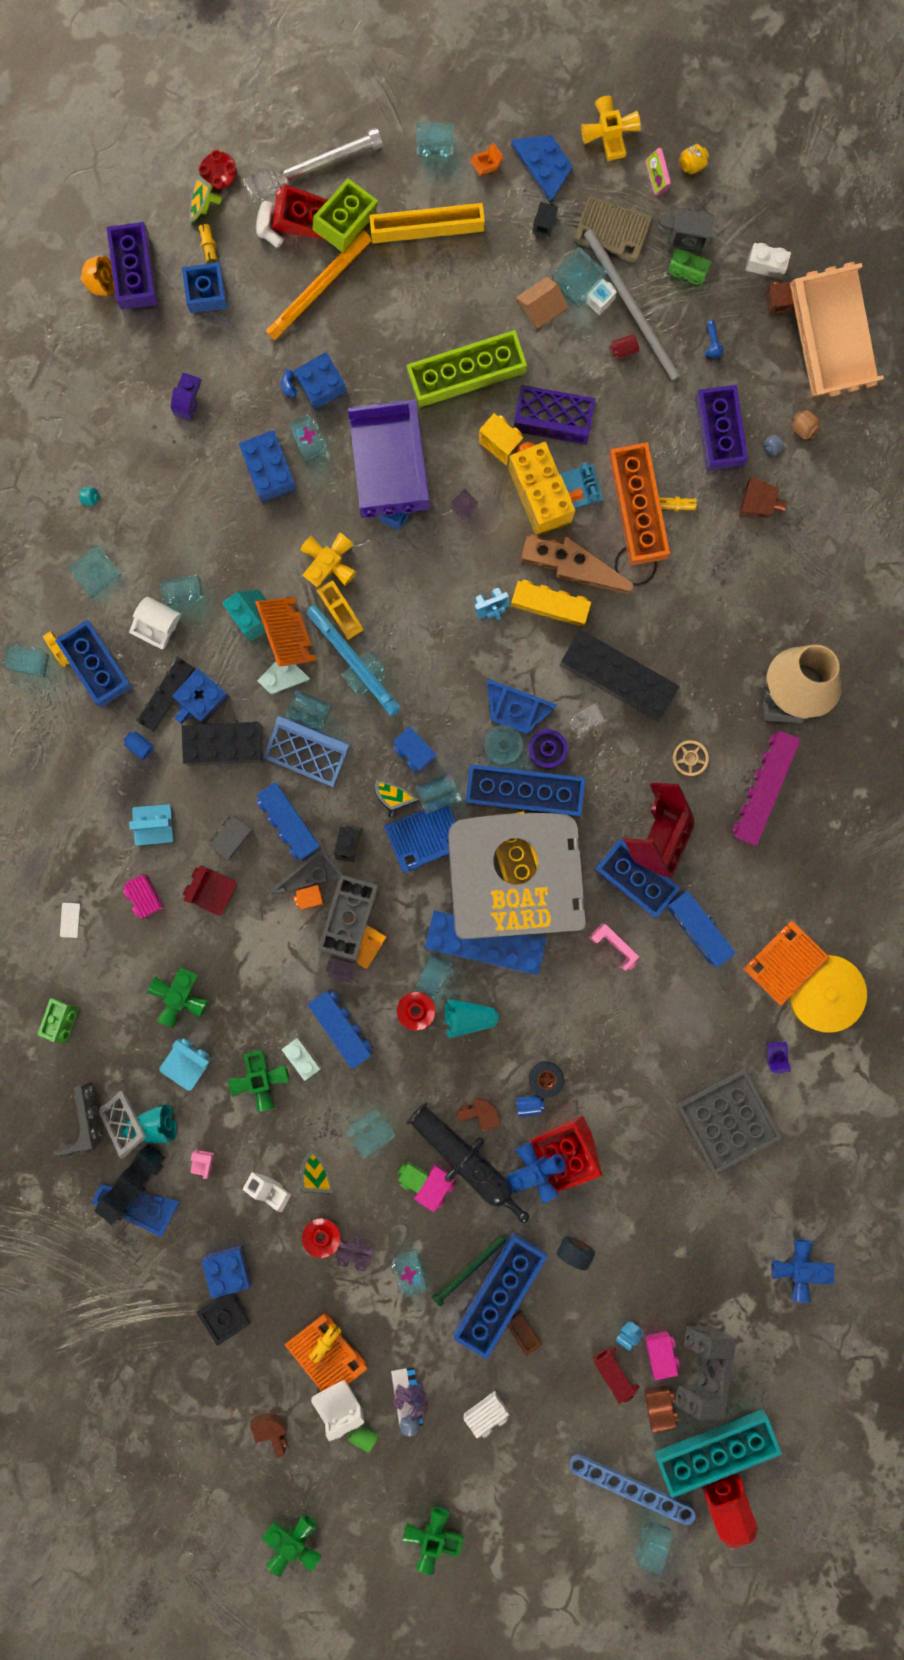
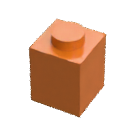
[294,885,325,910]

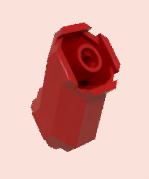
[702,1473,758,1548]

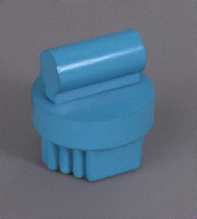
[615,1322,644,1352]

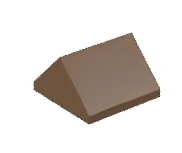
[516,277,568,329]

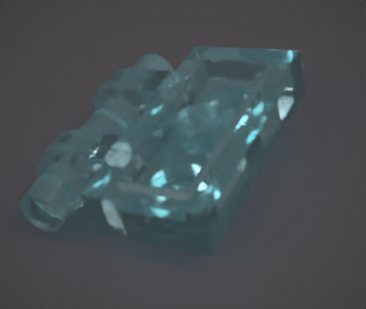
[345,1109,396,1158]

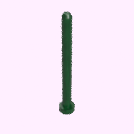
[432,1235,507,1307]

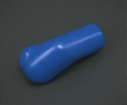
[280,369,297,398]

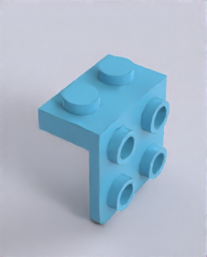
[160,1038,212,1091]

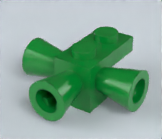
[147,967,208,1028]
[228,1049,290,1112]
[402,1507,464,1575]
[261,1514,321,1577]

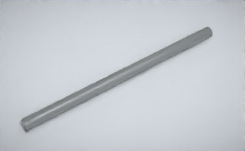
[584,229,680,381]

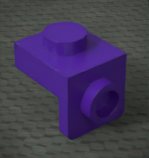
[767,1041,791,1074]

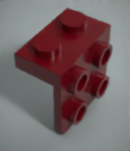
[183,865,237,916]

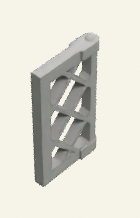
[98,1090,146,1158]

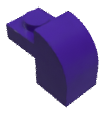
[171,372,202,421]

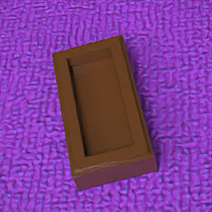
[507,1311,542,1356]

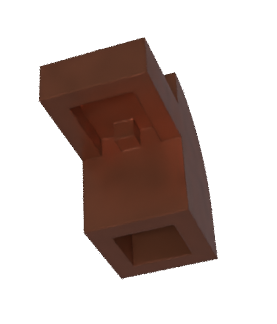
[457,1098,501,1131]
[250,1413,288,1458]

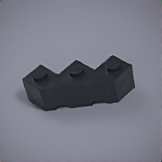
[94,1144,166,1225]

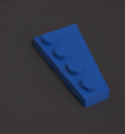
[92,1184,180,1237]

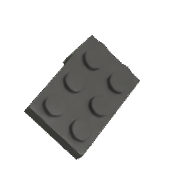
[53,1082,102,1158]

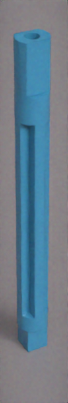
[307,605,401,716]

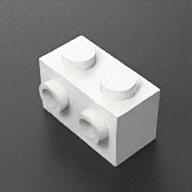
[745,243,791,280]

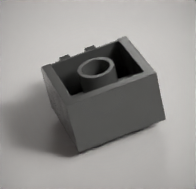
[657,208,715,254]

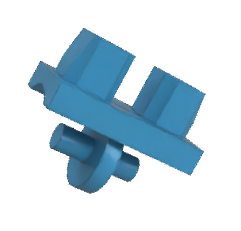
[475,588,510,621]

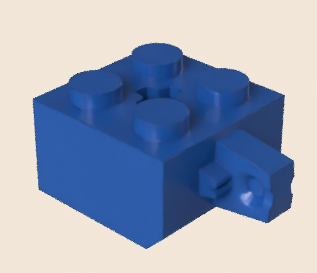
[172,668,229,724]

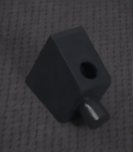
[334,823,362,863]

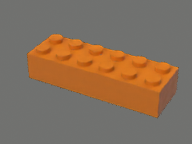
[608,442,670,566]

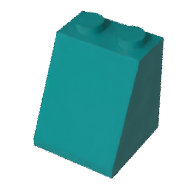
[222,589,266,642]

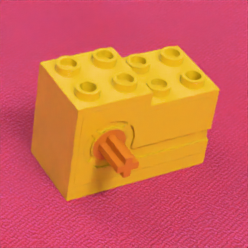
[508,441,584,536]

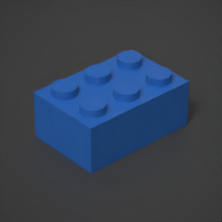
[238,430,297,502]

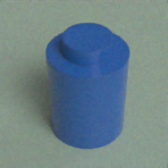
[124,731,154,760]
[516,1095,545,1117]

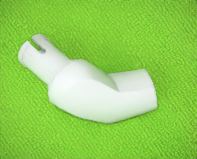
[256,201,284,248]

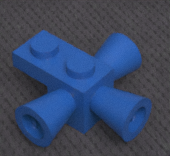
[506,1141,566,1203]
[771,1239,834,1303]

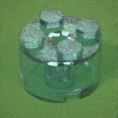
[484,725,523,766]

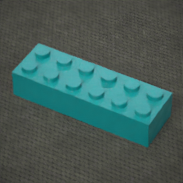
[654,1409,782,1498]

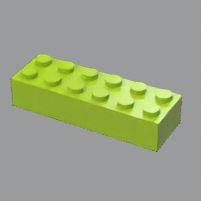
[407,330,527,408]

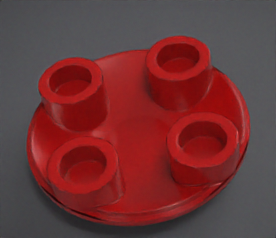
[198,150,237,189]

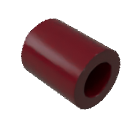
[609,334,639,360]

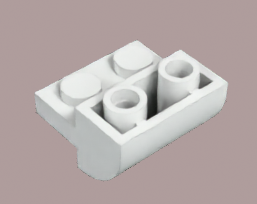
[129,597,181,650]

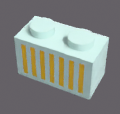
[282,1036,322,1081]

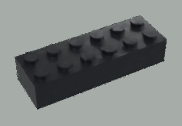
[559,629,680,722]

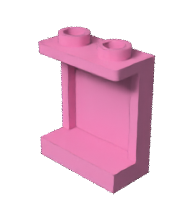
[589,924,639,971]

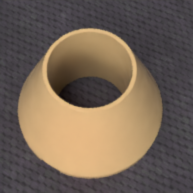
[766,645,842,719]

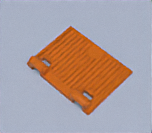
[255,597,317,667]
[743,920,830,1006]
[284,1314,368,1392]

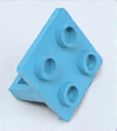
[129,804,174,846]

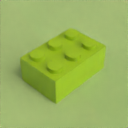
[313,178,378,252]

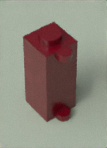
[592,1347,640,1404]

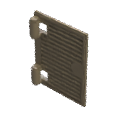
[573,196,653,263]

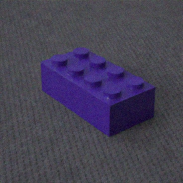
[106,222,158,310]
[695,385,748,471]

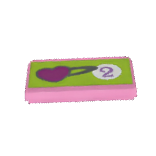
[646,148,671,195]

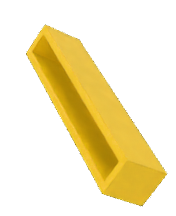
[369,203,485,243]

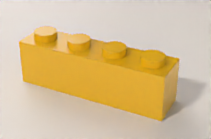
[511,580,591,627]

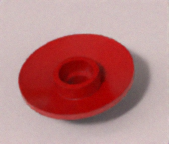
[397,992,435,1031]
[302,1218,341,1258]

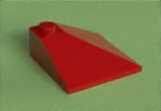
[527,1115,602,1192]

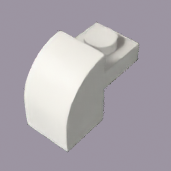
[243,1172,291,1212]

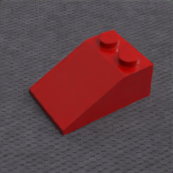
[271,184,328,240]

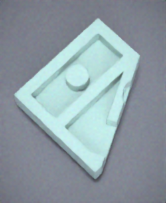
[258,662,310,695]

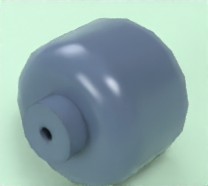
[763,435,784,456]
[400,1414,419,1437]

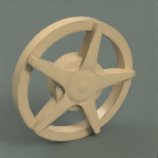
[672,740,709,776]

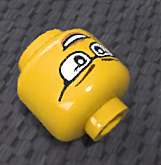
[679,144,709,174]

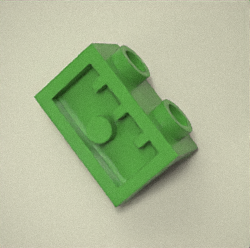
[668,248,712,285]
[37,998,79,1043]

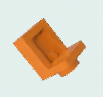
[470,143,504,176]

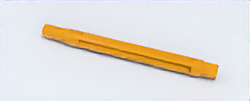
[266,230,372,340]

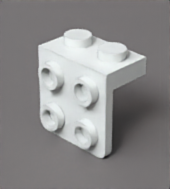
[312,1381,364,1442]

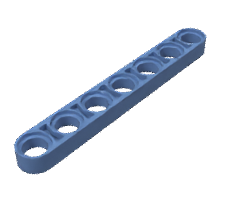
[570,1454,695,1525]

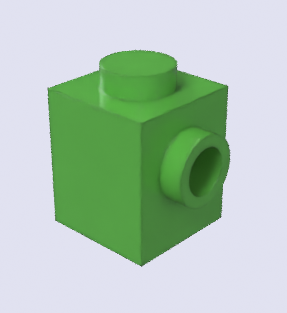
[397,1161,429,1193]

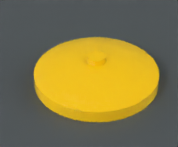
[789,955,867,1033]

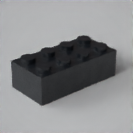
[181,722,263,766]

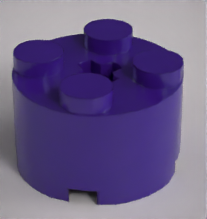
[528,729,568,770]

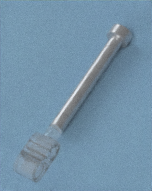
[241,128,383,203]

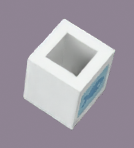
[586,279,617,315]

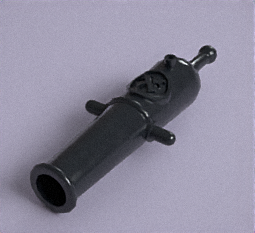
[406,1102,529,1223]

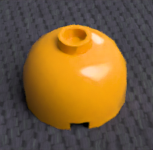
[81,256,115,296]

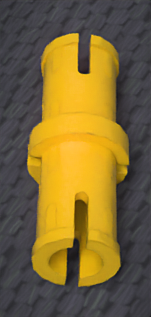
[199,224,218,264]
[659,496,697,512]
[309,1324,341,1363]

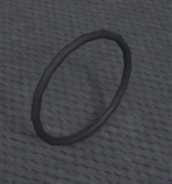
[614,546,657,586]

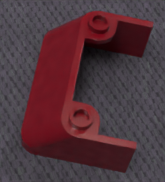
[624,783,695,877]

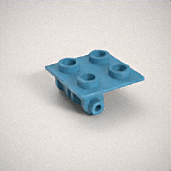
[559,463,604,508]

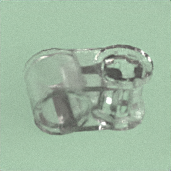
[570,702,608,733]

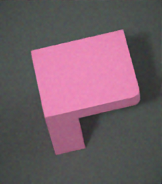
[191,1149,214,1179]

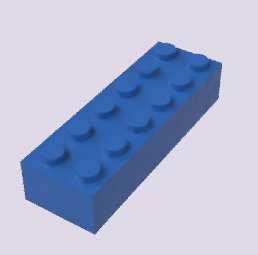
[466,764,585,817]
[425,910,547,975]
[453,1232,547,1359]

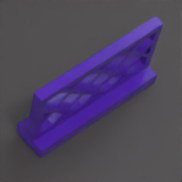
[513,385,595,445]

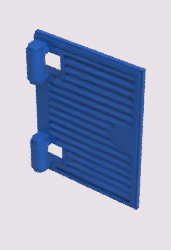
[384,800,456,873]

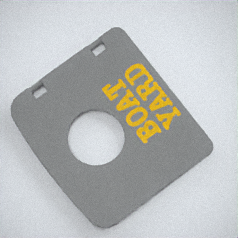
[448,813,586,939]

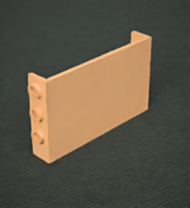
[790,262,884,397]

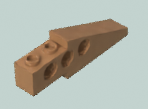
[521,535,633,595]

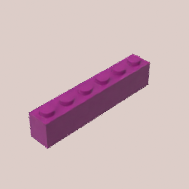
[731,730,801,846]

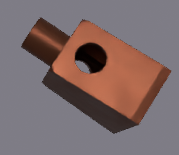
[738,476,787,519]

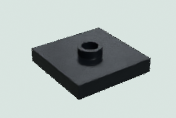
[196,1293,251,1346]

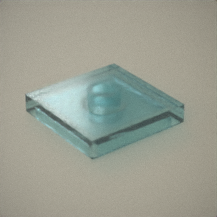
[68,544,122,598]

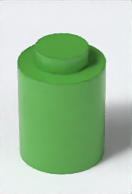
[347,1425,378,1453]

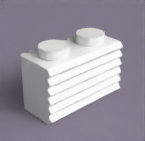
[464,1391,509,1439]

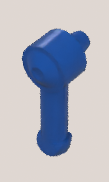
[704,320,724,359]

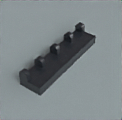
[136,657,195,732]

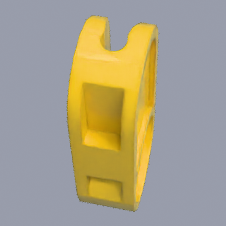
[43,631,70,667]

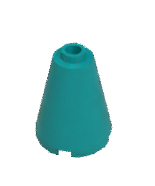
[445,999,499,1038]
[121,1104,177,1143]

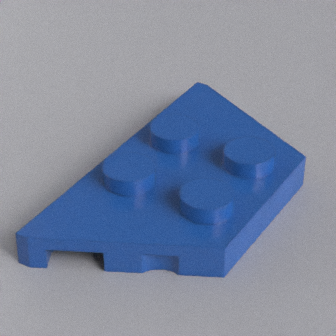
[511,135,572,203]
[487,679,557,735]

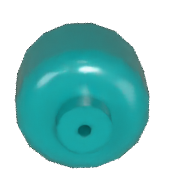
[79,487,100,506]

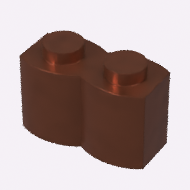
[644,1386,678,1433]

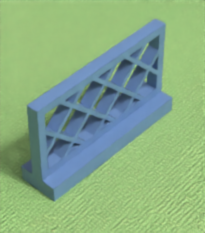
[263,715,351,787]

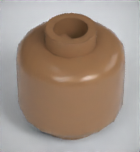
[792,410,821,439]

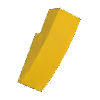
[316,579,364,640]

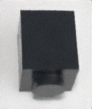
[533,202,558,237]

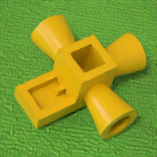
[581,96,640,161]
[300,533,357,588]

